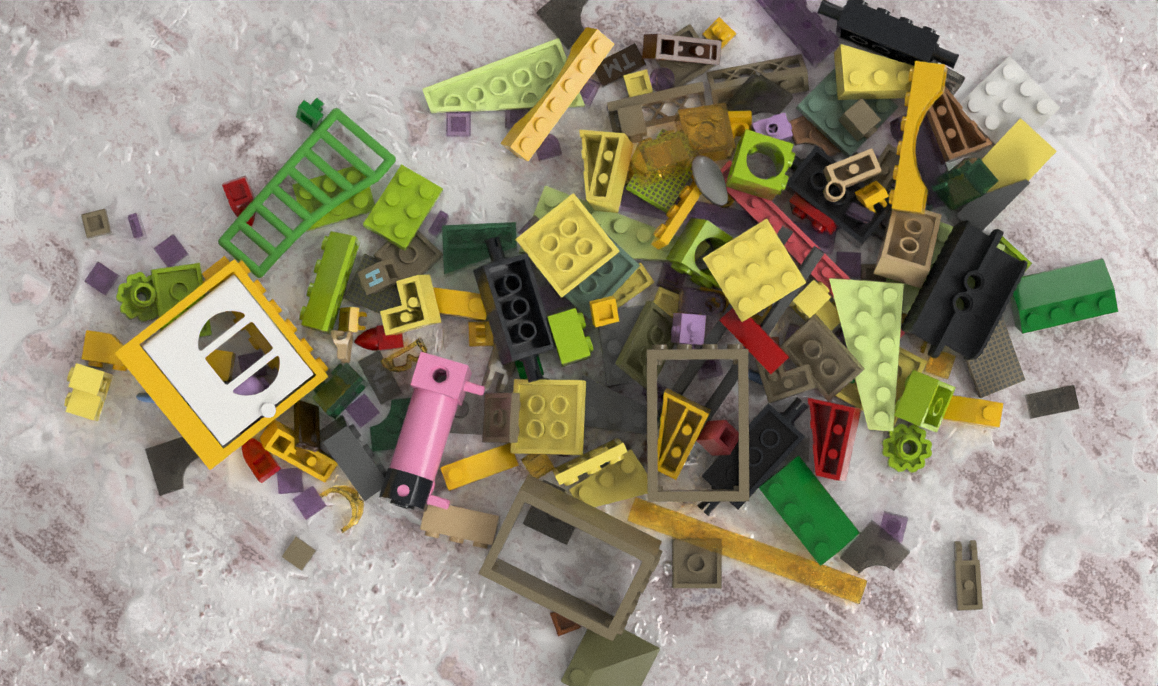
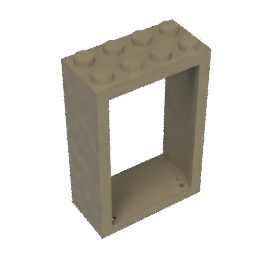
[647,344,749,502]
[478,474,663,641]

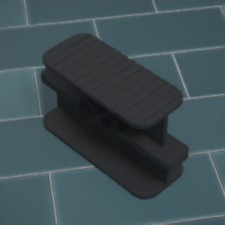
[901,220,1028,360]

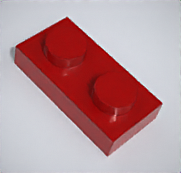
[789,194,837,235]

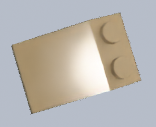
[874,209,942,288]

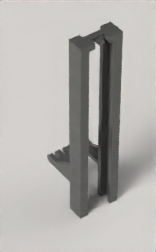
[657,225,825,434]

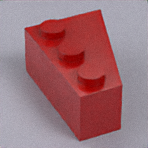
[808,398,861,481]

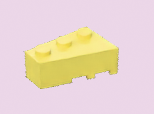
[834,44,914,100]
[579,130,634,213]
[569,449,648,507]

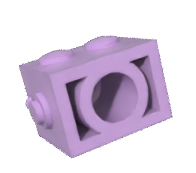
[752,113,793,142]
[671,313,706,349]

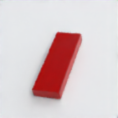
[719,307,789,374]

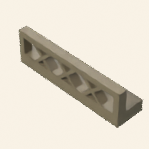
[706,54,809,109]
[607,81,708,133]

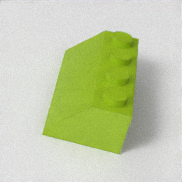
[299,231,361,335]

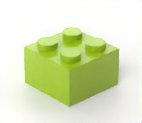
[547,308,594,367]
[894,370,956,433]

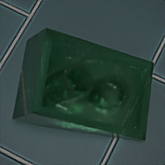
[312,362,370,419]

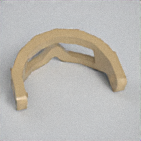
[331,330,353,364]

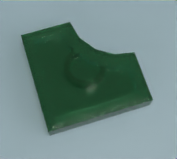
[370,398,411,452]

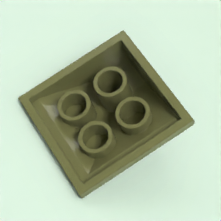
[561,629,661,686]

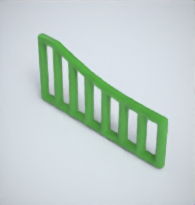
[218,108,396,278]

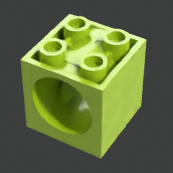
[726,129,795,201]
[666,218,734,289]

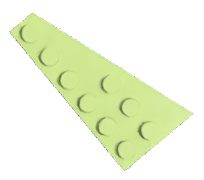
[422,38,585,113]
[518,186,679,262]
[829,278,904,431]

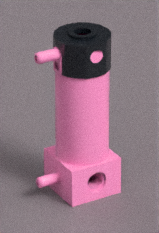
[379,352,485,512]

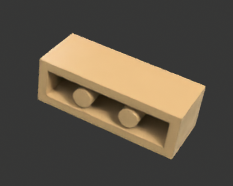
[420,505,500,549]

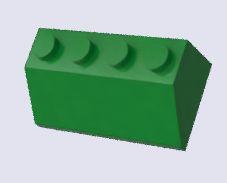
[1010,258,1118,334]
[759,455,860,566]

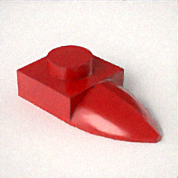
[222,175,256,226]
[354,325,404,351]
[242,438,281,483]

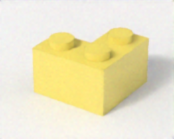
[380,275,441,335]
[789,280,840,331]
[64,363,113,421]

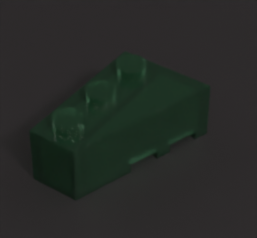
[932,158,999,211]
[442,222,517,277]

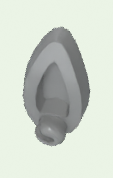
[692,155,728,206]

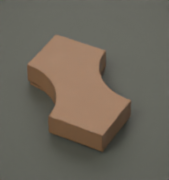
[789,116,842,157]

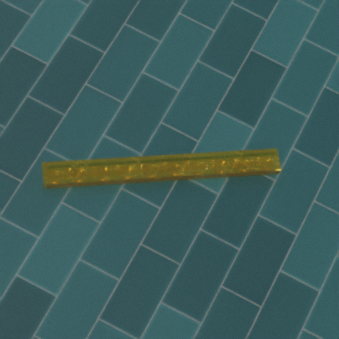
[627,497,867,604]

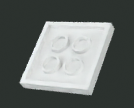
[960,56,1060,146]

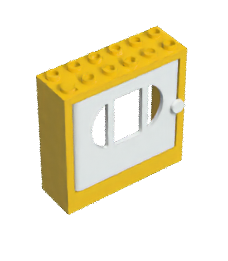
[115,259,329,470]

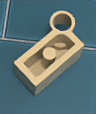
[823,148,882,202]

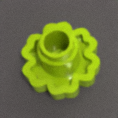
[116,272,157,323]
[881,424,932,473]

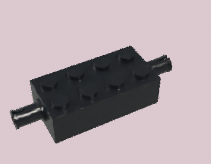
[817,0,959,69]
[785,146,892,248]
[473,236,557,383]
[697,397,809,516]

